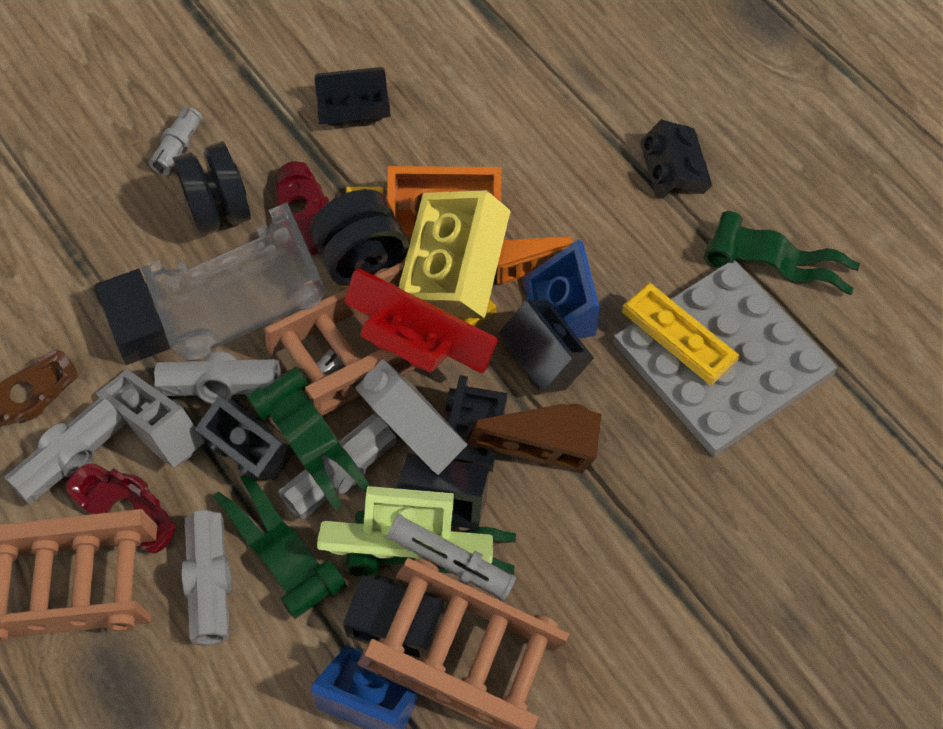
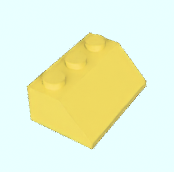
[399,190,511,319]

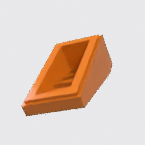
[496,236,572,284]

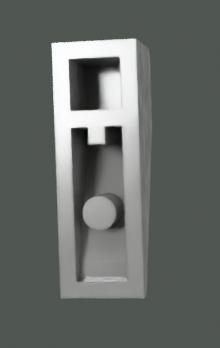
[355,359,468,475]
[96,369,205,468]

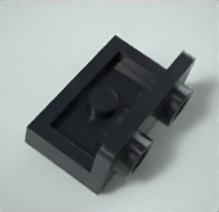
[314,67,391,126]
[640,119,712,199]
[446,375,508,472]

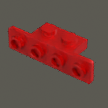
[345,268,498,373]

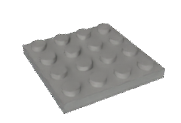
[613,260,838,458]

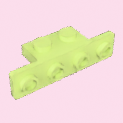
[317,486,493,565]

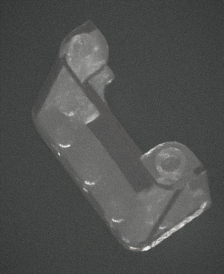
[141,202,326,360]

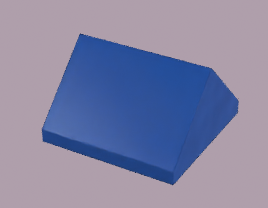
[522,240,600,339]
[311,645,420,729]

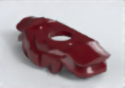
[276,161,329,259]
[66,464,175,554]

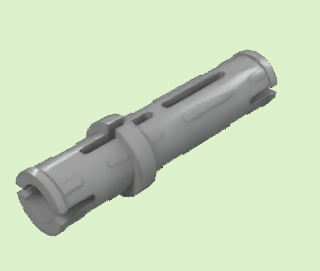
[386,513,516,602]

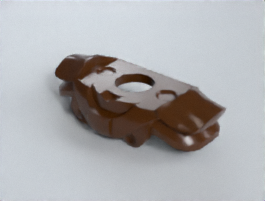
[0,350,78,427]

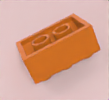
[387,166,502,243]

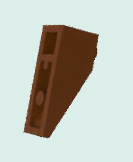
[466,404,601,473]

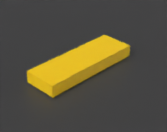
[622,282,739,386]

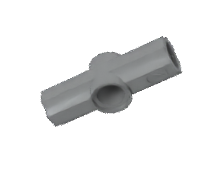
[154,351,281,404]
[4,397,126,505]
[278,414,397,521]
[182,510,232,646]

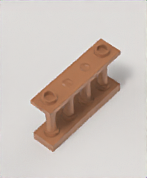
[265,263,416,416]
[0,509,157,644]
[357,558,569,729]

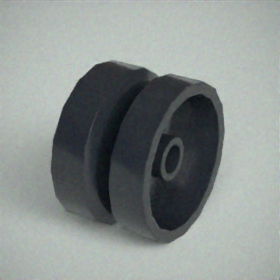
[172,141,251,236]
[309,189,409,286]

